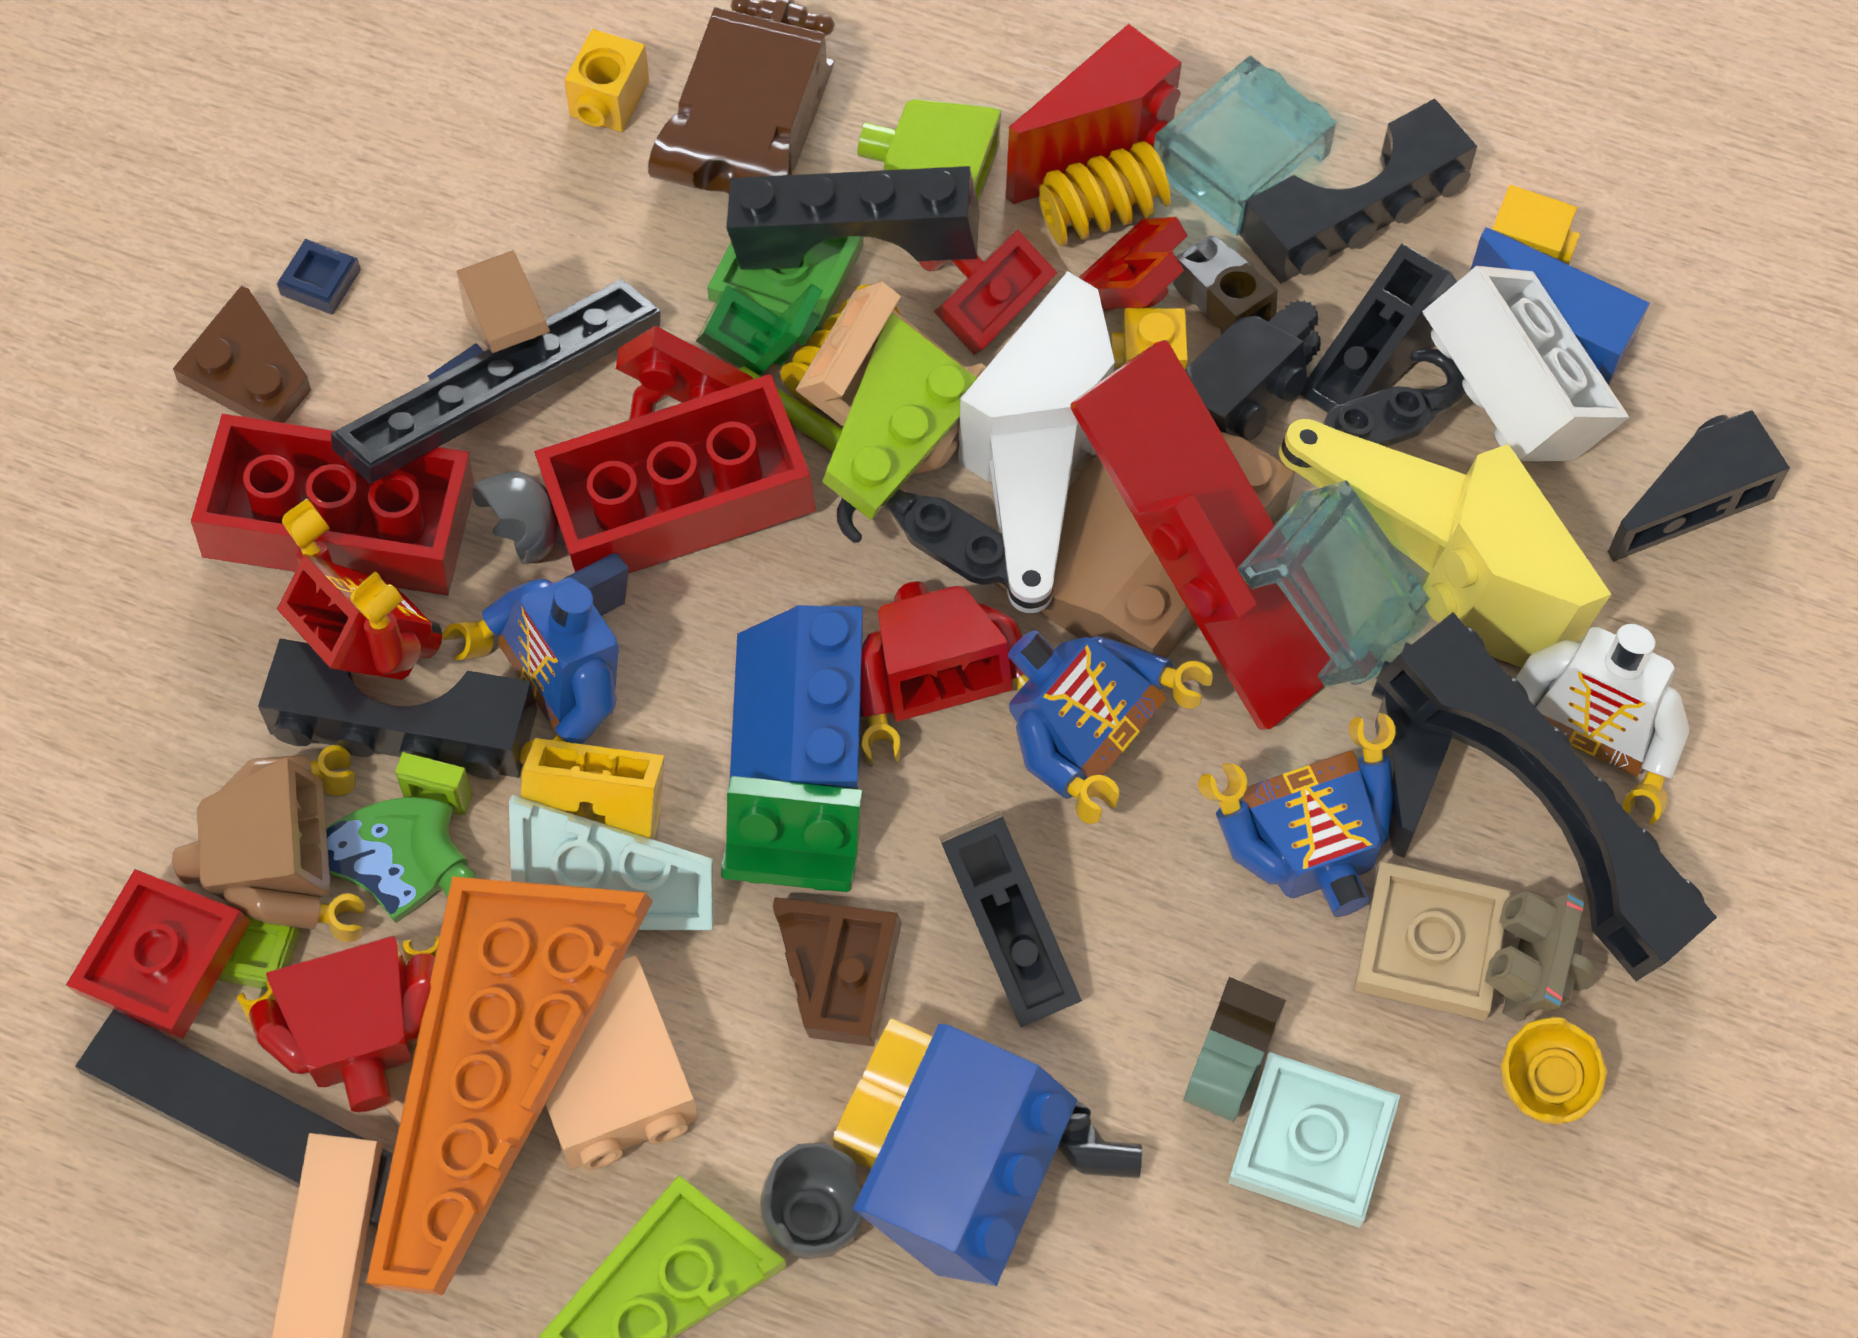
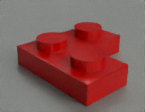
[1078,217,1188,311]

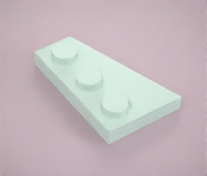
[509,795,714,930]

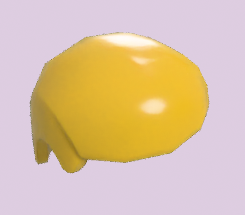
[1500,1017,1607,1125]

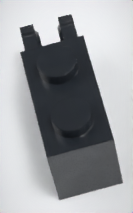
[1185,300,1321,440]

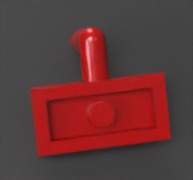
[919,229,1058,355]
[616,325,753,420]

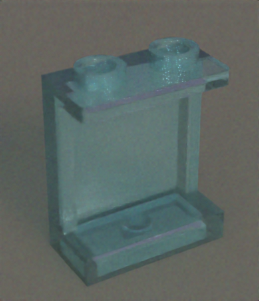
[1154,55,1337,237]
[1237,480,1430,687]

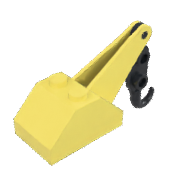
[1279,348,1611,668]

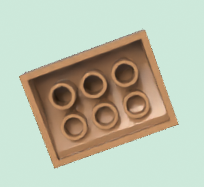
[995,432,1295,658]

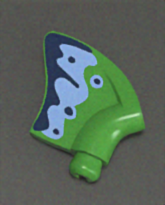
[326,797,477,923]

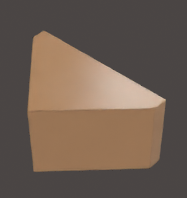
[457,250,550,353]

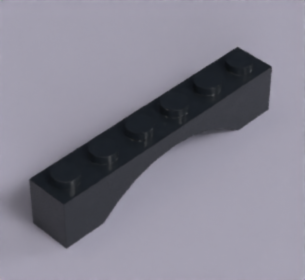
[1376,612,1717,982]

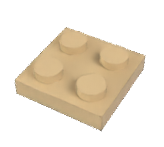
[1353,861,1511,1021]

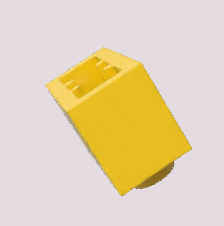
[521,738,665,840]

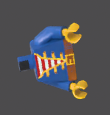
[442,578,619,764]
[1008,630,1213,824]
[1198,713,1395,917]

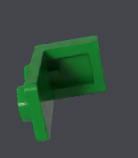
[696,284,823,375]

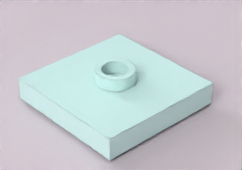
[1228,1052,1401,1228]

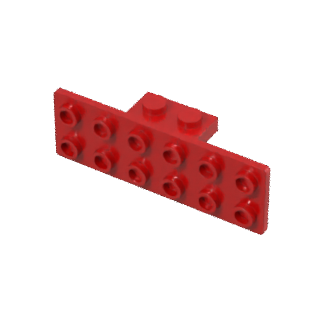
[1070,340,1351,730]

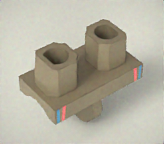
[1485,891,1597,1022]

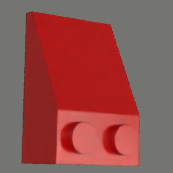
[1005,23,1182,204]

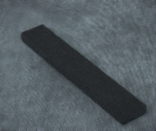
[331,279,661,484]
[75,1009,393,1230]

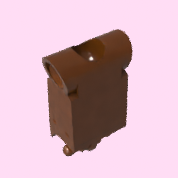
[648,0,835,194]

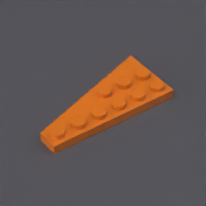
[366,876,653,1296]

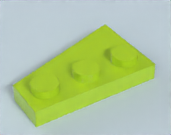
[822,313,978,520]
[539,1175,786,1338]

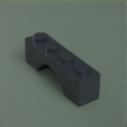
[1240,98,1477,284]
[726,166,979,270]
[258,638,537,779]

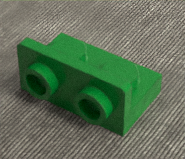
[721,776,862,892]

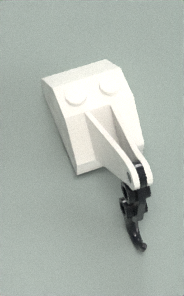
[837,272,1115,613]

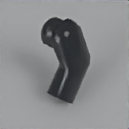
[1058,1102,1142,1179]

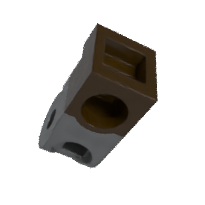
[1173,235,1278,336]

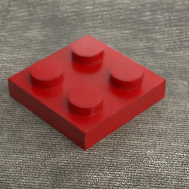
[66,869,251,1039]

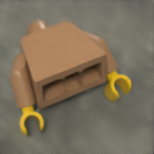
[172,745,365,943]

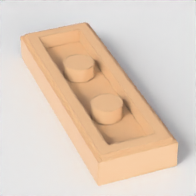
[272,1133,383,1338]

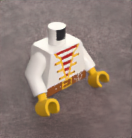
[1515,624,1690,825]

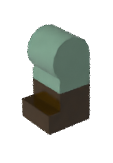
[1183,977,1286,1122]

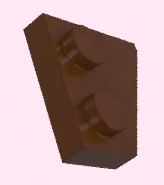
[173,285,311,423]
[773,897,902,1047]

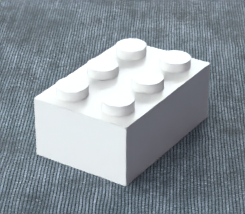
[1422,266,1630,462]

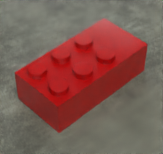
[534,374,816,574]
[191,413,474,596]

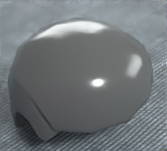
[471,471,557,565]
[760,1143,863,1259]

